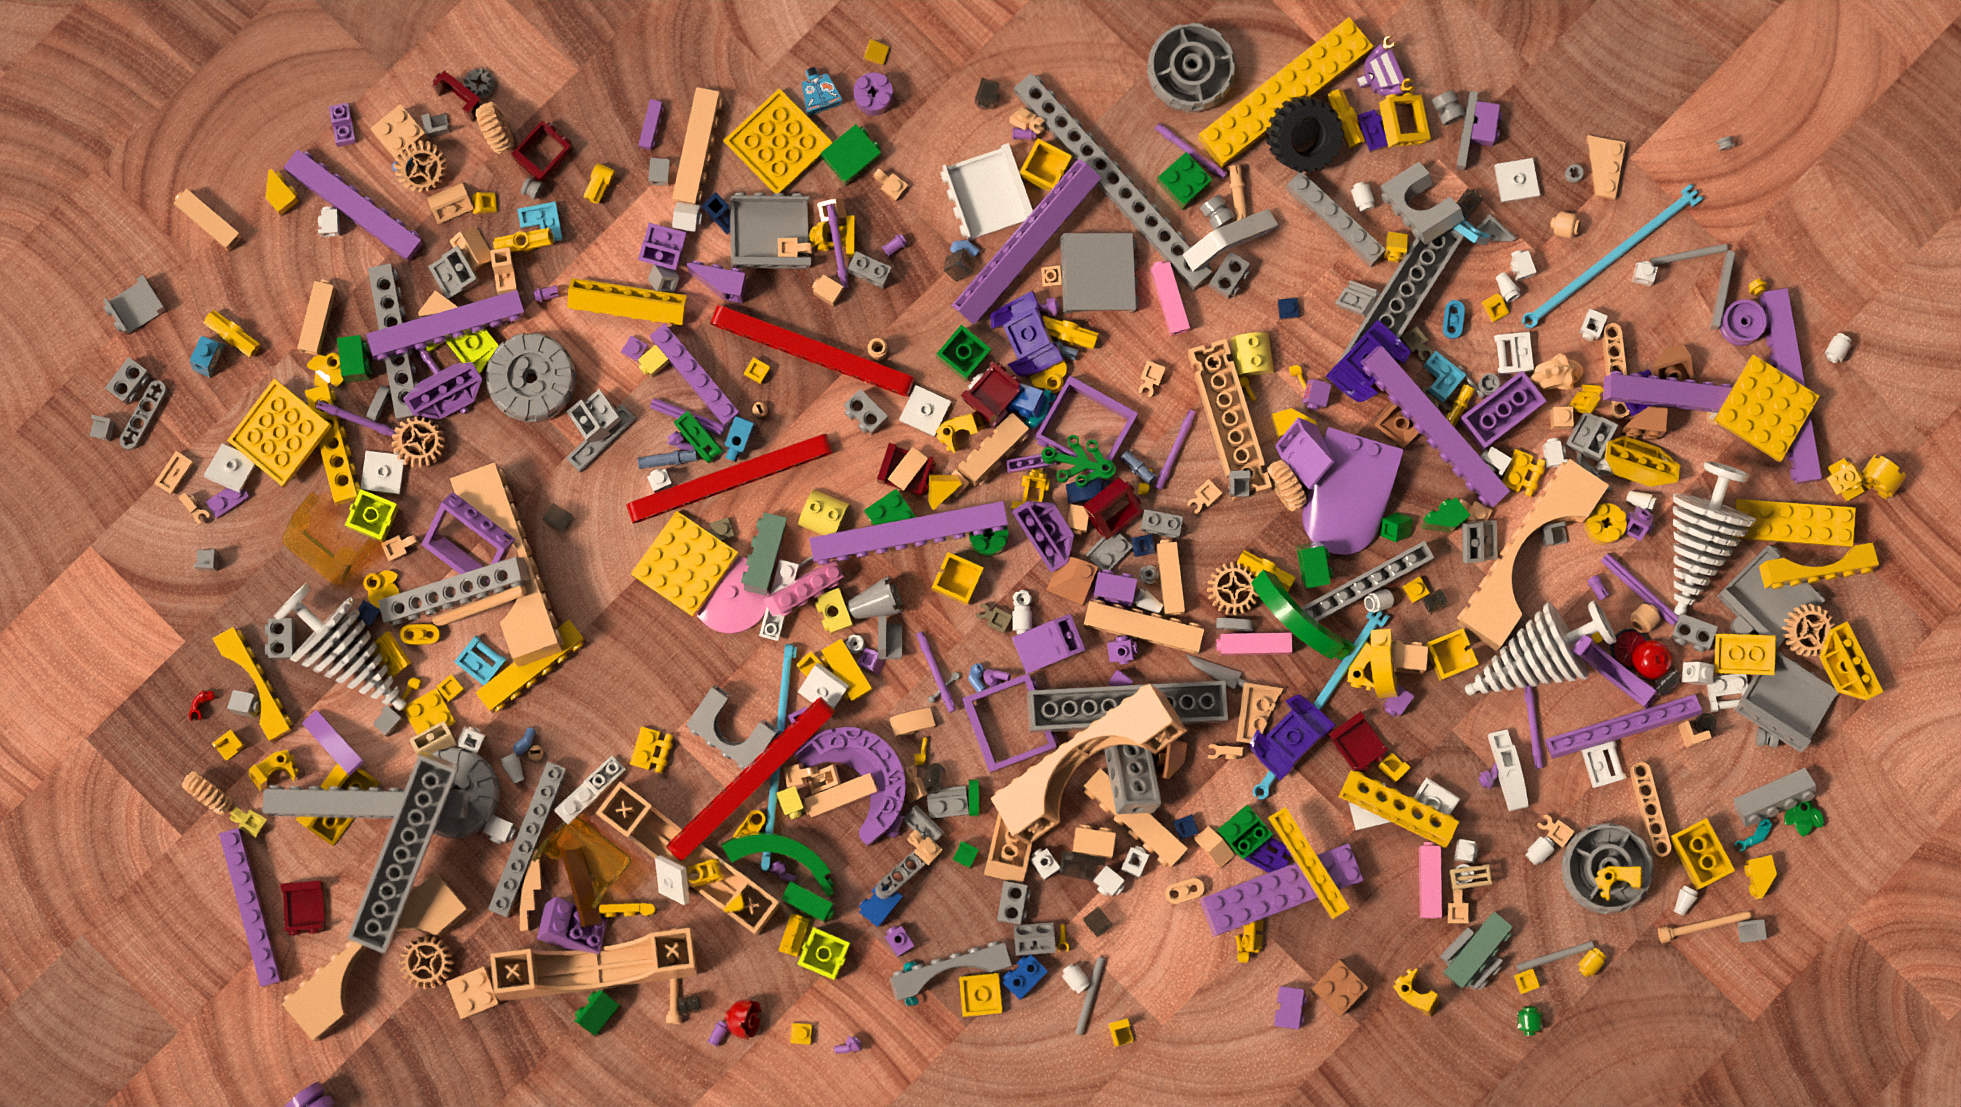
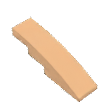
[520,850,543,932]

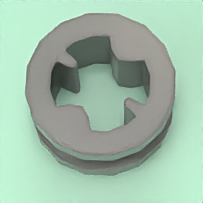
[1716,136,1736,151]
[1565,164,1583,183]

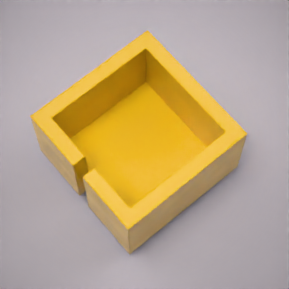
[1020,138,1072,192]
[932,552,984,606]
[1424,628,1479,681]

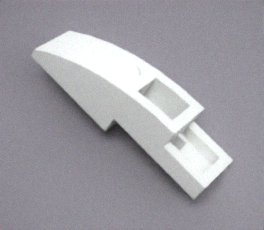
[759,559,799,641]
[1488,729,1528,812]
[555,756,626,825]

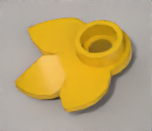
[307,353,343,387]
[1030,361,1067,393]
[363,570,400,609]

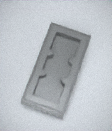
[903,805,944,842]

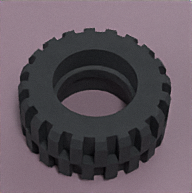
[1266,96,1344,173]

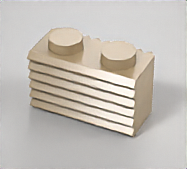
[409,721,457,756]

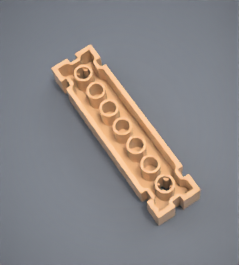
[1188,339,1272,501]

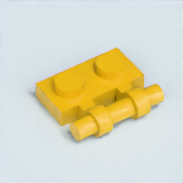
[1502,449,1546,497]
[630,726,673,774]

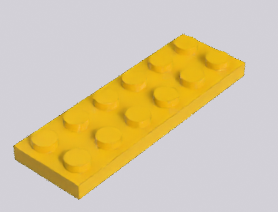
[1736,499,1856,547]

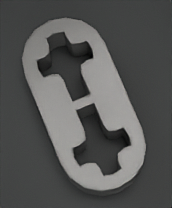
[366,385,391,422]
[1216,618,1254,631]

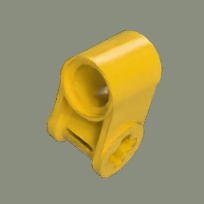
[733,810,767,838]
[686,858,725,887]

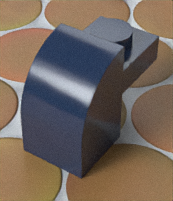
[701,192,730,235]
[1066,478,1111,504]

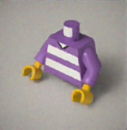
[1356,36,1415,96]

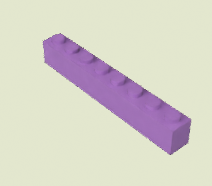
[283,149,423,262]
[366,290,524,361]
[1603,371,1732,413]
[219,828,283,988]

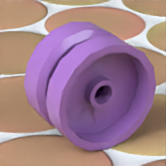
[1720,300,1767,346]
[285,1081,336,1107]

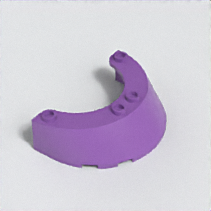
[794,727,905,847]

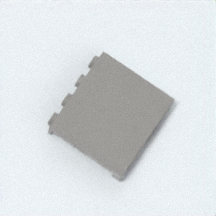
[729,193,811,269]
[1060,233,1139,314]
[1717,545,1825,649]
[1734,651,1838,753]

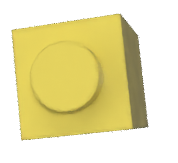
[638,345,670,377]

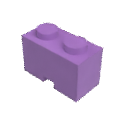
[1470,101,1502,146]
[1274,986,1307,1030]

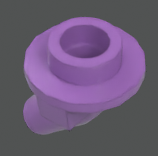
[1038,297,1060,317]
[667,431,694,450]
[984,669,1011,687]
[1478,764,1499,790]
[768,860,796,882]
[834,1035,863,1053]

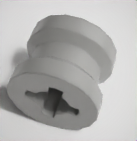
[520,176,543,200]

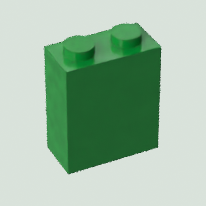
[820,124,881,186]
[781,881,835,923]

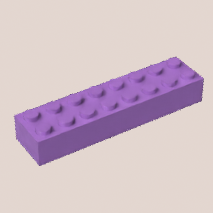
[1199,843,1363,937]

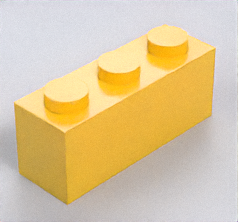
[820,639,872,703]

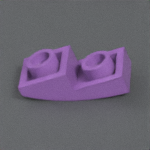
[329,103,356,147]

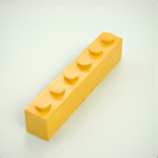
[567,278,687,325]
[475,620,585,713]

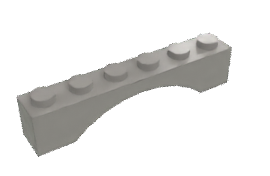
[1285,172,1386,268]
[889,941,1012,1001]

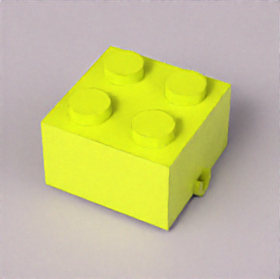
[345,489,400,543]
[798,927,850,981]

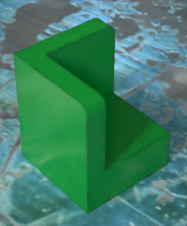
[1381,512,1413,542]
[952,841,979,869]

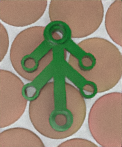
[1041,435,1116,488]

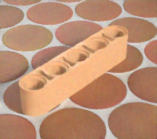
[1602,323,1630,420]
[1630,762,1671,858]

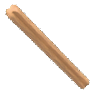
[432,585,527,627]

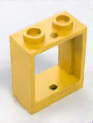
[1379,93,1431,147]

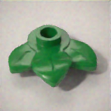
[1784,800,1824,837]

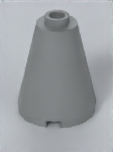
[846,576,903,619]

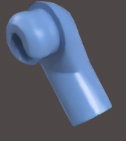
[950,240,980,258]
[968,663,986,692]

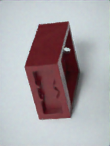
[511,121,572,182]
[1083,478,1143,540]

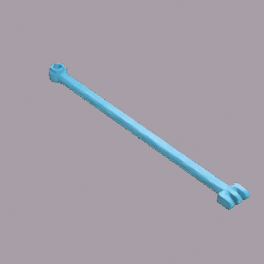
[1521,183,1703,329]
[1252,611,1390,800]
[761,644,797,872]

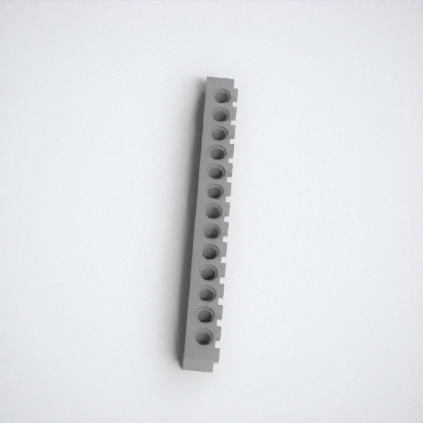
[1014,73,1212,291]

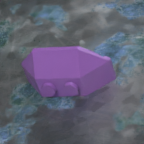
[403,362,482,419]
[1012,501,1074,573]

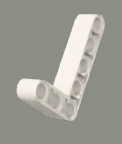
[1183,209,1279,272]

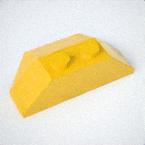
[1605,436,1680,487]
[1819,621,1883,701]

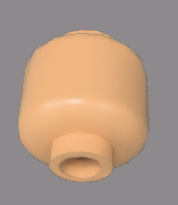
[1551,212,1581,238]
[1631,604,1660,633]

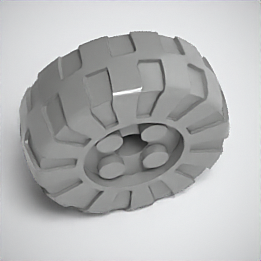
[1147,23,1236,113]
[486,333,576,423]
[432,748,500,839]
[1561,823,1654,914]

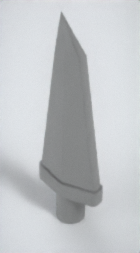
[1186,654,1248,690]

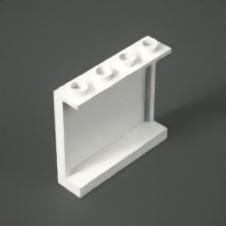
[940,143,1033,241]

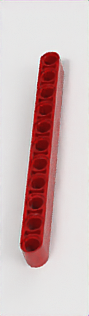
[710,305,915,397]
[626,434,833,524]
[666,697,835,861]

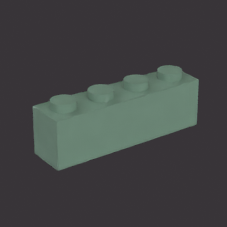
[741,512,787,596]
[1442,912,1512,989]

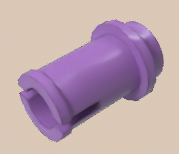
[1012,127,1036,141]
[882,234,907,257]
[533,285,559,303]
[1587,574,1610,601]
[885,812,905,838]
[707,1020,729,1047]

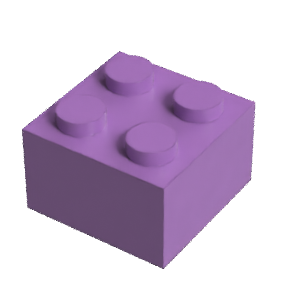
[1093,570,1137,607]

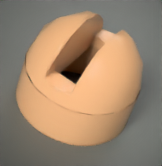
[752,402,768,418]
[528,745,544,761]

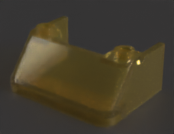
[282,491,377,586]
[532,816,632,908]

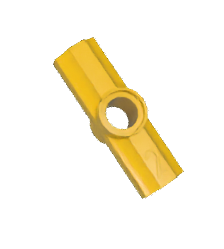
[1327,89,1365,148]
[493,228,554,253]
[204,310,261,358]
[1042,316,1098,350]
[1236,550,1296,592]

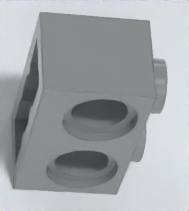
[848,251,892,289]
[1208,251,1250,299]
[105,357,150,405]
[844,389,888,436]
[1140,509,1183,539]
[1672,613,1718,653]
[265,618,295,660]
[997,881,1030,925]
[1014,923,1056,955]

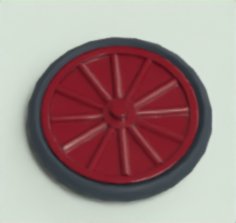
[1610,628,1648,670]

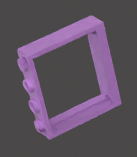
[1035,376,1138,473]
[422,492,515,586]
[962,673,1059,773]

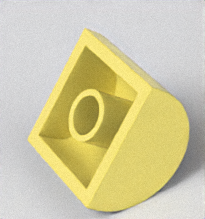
[1230,332,1274,377]
[798,489,850,535]

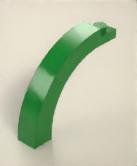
[1251,569,1355,660]
[721,832,834,897]

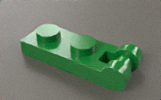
[673,410,724,464]

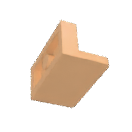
[427,183,474,224]
[450,227,492,272]
[1678,721,1711,748]

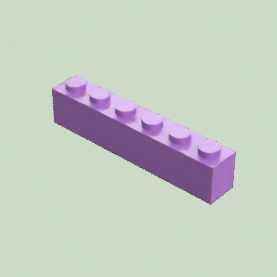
[650,323,740,428]

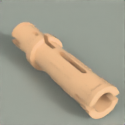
[1229,165,1247,221]

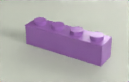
[639,99,664,150]
[1006,452,1056,474]

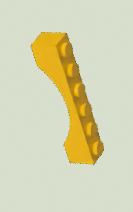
[1759,543,1879,590]
[212,627,293,742]

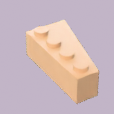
[958,413,1029,487]

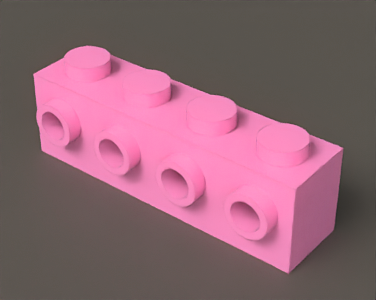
[763,560,844,616]

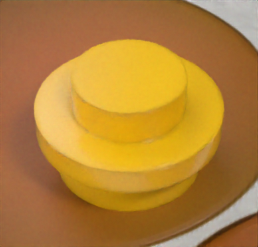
[1748,278,1768,296]

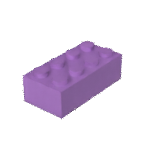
[1458,371,1546,452]

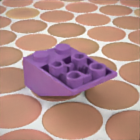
[687,261,747,303]
[1275,417,1334,490]
[1012,614,1085,674]
[537,896,608,954]

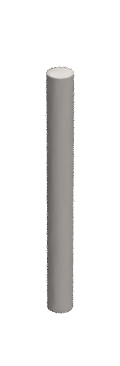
[1650,244,1728,266]
[1516,941,1594,972]
[1075,957,1105,1035]

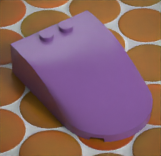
[1302,427,1403,556]

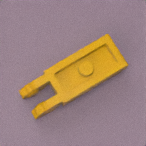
[599,903,656,917]

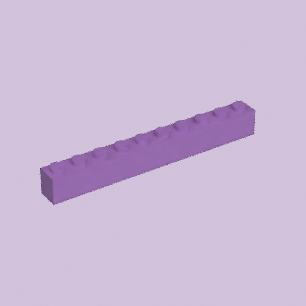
[951,159,1101,325]
[1759,288,1822,485]
[1360,346,1510,507]
[809,501,1008,565]

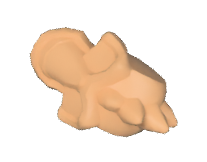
[1529,352,1583,390]

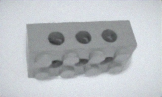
[1104,745,1161,814]

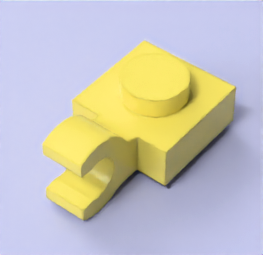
[229,807,267,838]

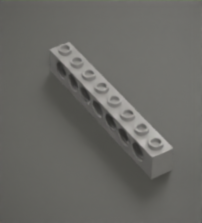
[368,263,421,422]
[1301,541,1434,622]
[378,557,530,626]
[488,762,568,918]

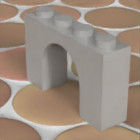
[1380,162,1464,245]
[686,685,780,770]

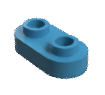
[1442,300,1465,340]

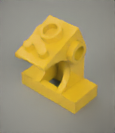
[809,215,855,258]
[936,411,985,453]
[1826,458,1865,502]
[1011,469,1050,511]
[1347,641,1375,691]
[249,750,298,792]
[1595,866,1643,901]
[1393,969,1440,1017]

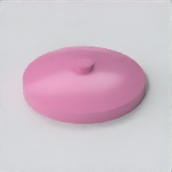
[697,556,770,634]

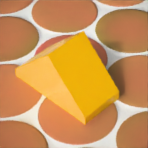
[928,475,962,510]

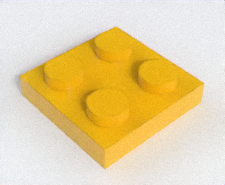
[403,688,456,735]
[959,973,1002,1017]

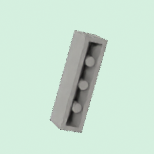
[1733,768,1817,827]

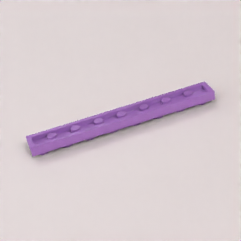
[1545,694,1702,759]

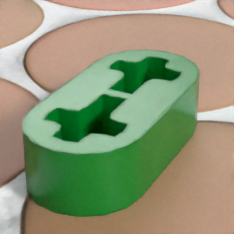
[969,779,979,817]

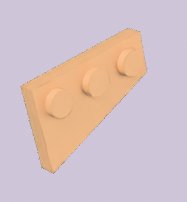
[1587,135,1625,200]
[1236,683,1283,743]

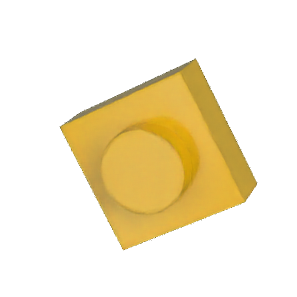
[744,357,770,385]
[1402,576,1429,604]
[436,674,464,702]
[1514,969,1540,994]
[791,1023,812,1045]

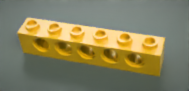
[305,385,360,505]
[1338,770,1459,848]

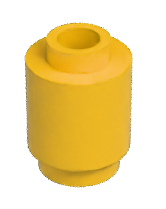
[1578,948,1607,978]

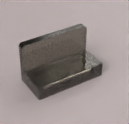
[1059,851,1106,881]

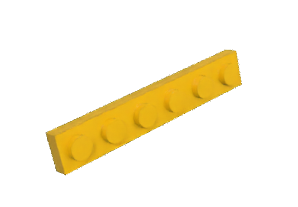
[1268,807,1350,919]

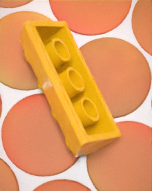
[295,763,380,846]

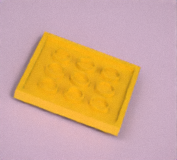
[723,88,833,194]
[1713,354,1819,462]
[227,378,332,487]
[631,511,740,618]

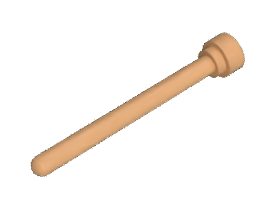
[1658,911,1752,943]
[666,928,682,1024]

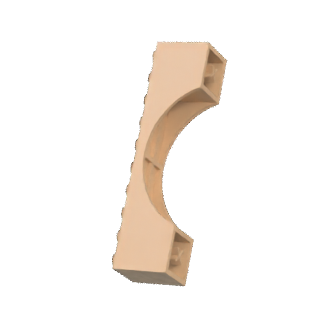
[1457,459,1609,651]
[450,463,564,667]
[991,684,1187,845]
[596,782,781,936]
[282,872,470,1042]
[490,928,698,1002]

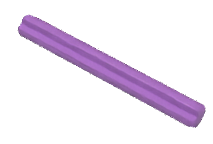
[1601,553,1679,625]

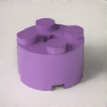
[854,73,893,116]

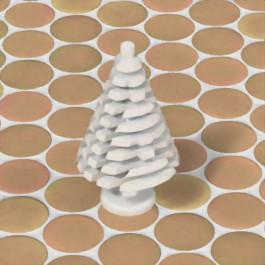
[1673,461,1756,616]
[274,583,406,711]
[1465,600,1616,696]

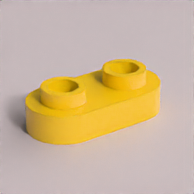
[400,624,440,645]

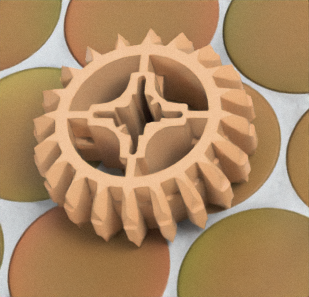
[476,102,514,154]
[394,140,447,193]
[392,416,445,469]
[1266,460,1307,512]
[1207,562,1259,616]
[1782,604,1835,657]
[182,771,233,815]
[399,935,454,990]

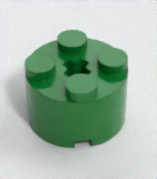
[969,526,1008,557]

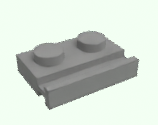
[1335,280,1380,317]
[1085,532,1133,571]
[926,786,969,819]

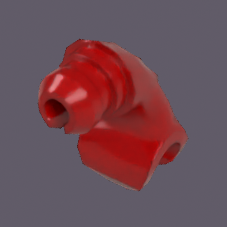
[189,690,215,721]

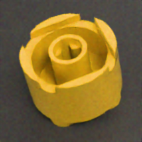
[1861,454,1906,500]
[1584,503,1627,545]

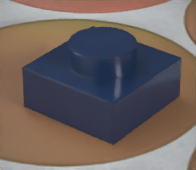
[1277,298,1299,320]
[1131,534,1155,557]
[356,600,381,627]
[1173,815,1199,840]

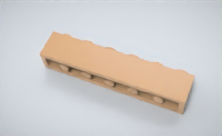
[672,87,723,205]
[1083,599,1204,654]
[1084,769,1187,867]

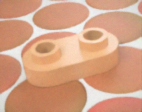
[1165,878,1204,904]

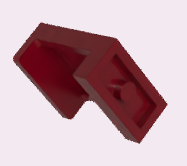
[432,70,483,122]
[961,361,1023,424]
[877,443,936,497]
[1327,711,1389,773]
[280,880,326,936]

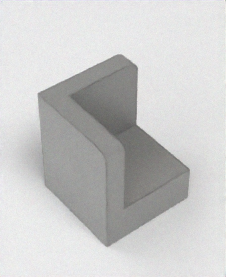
[421,114,450,138]
[648,158,670,186]
[648,264,679,293]
[89,415,115,442]
[1229,470,1250,497]
[1540,521,1567,547]
[194,549,218,571]
[373,705,403,737]
[1737,919,1767,943]

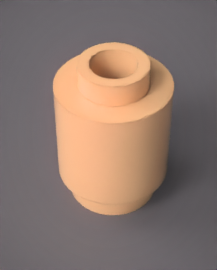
[868,338,887,361]

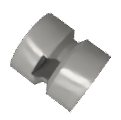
[1432,90,1466,126]
[1200,194,1236,230]

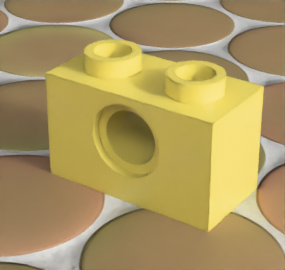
[815,588,853,635]
[777,786,805,820]

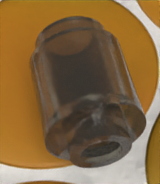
[1652,669,1682,698]
[923,763,946,794]

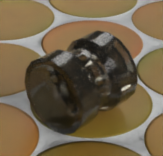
[1422,589,1448,615]
[1694,713,1716,733]
[678,993,702,1017]

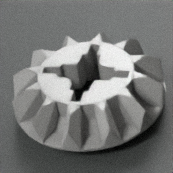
[464,68,495,99]

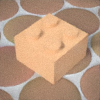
[370,104,428,159]
[1392,640,1428,675]
[1072,825,1116,860]
[447,967,500,1020]

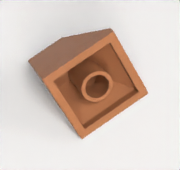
[1653,344,1694,382]
[1374,401,1418,448]
[1046,557,1098,606]
[1151,740,1187,779]

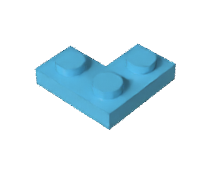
[517,202,563,242]
[1423,351,1466,402]

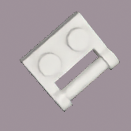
[1494,332,1534,375]
[1707,674,1748,713]
[1581,741,1627,788]

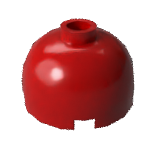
[1632,640,1673,679]
[725,999,761,1040]

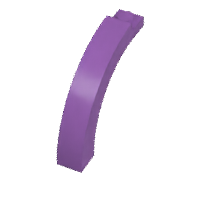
[1571,635,1659,709]

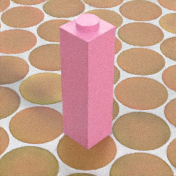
[1150,261,1190,337]
[1216,633,1292,656]
[1419,842,1442,919]

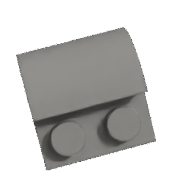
[428,245,479,300]
[567,389,622,442]
[1566,413,1619,461]
[1462,520,1498,563]

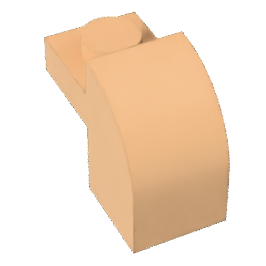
[490,247,517,295]

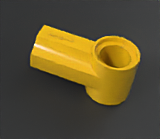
[583,163,616,204]

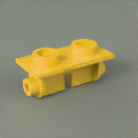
[778,913,810,957]
[1241,919,1263,953]

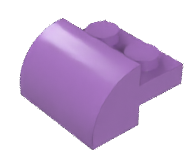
[638,223,687,270]

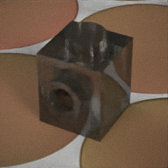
[975,78,1001,110]
[1456,188,1483,221]

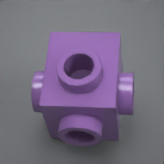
[1624,507,1654,541]
[1107,635,1138,664]

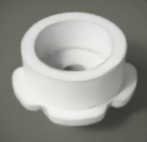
[1013,590,1032,606]
[846,634,865,654]

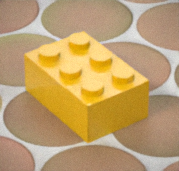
[1669,818,1735,890]

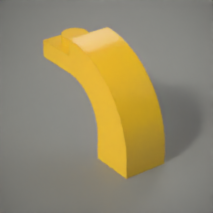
[1370,629,1398,698]

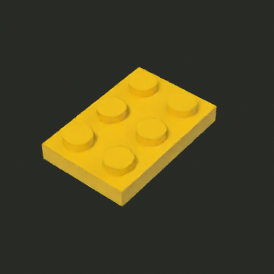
[1714,633,1776,675]

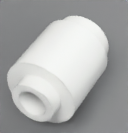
[1351,182,1375,212]
[1825,333,1852,363]
[1364,589,1394,612]
[1012,606,1032,635]
[1525,836,1555,866]
[1062,963,1090,994]

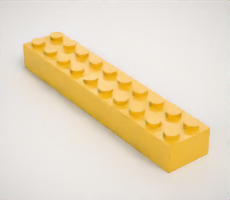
[1198,17,1373,169]

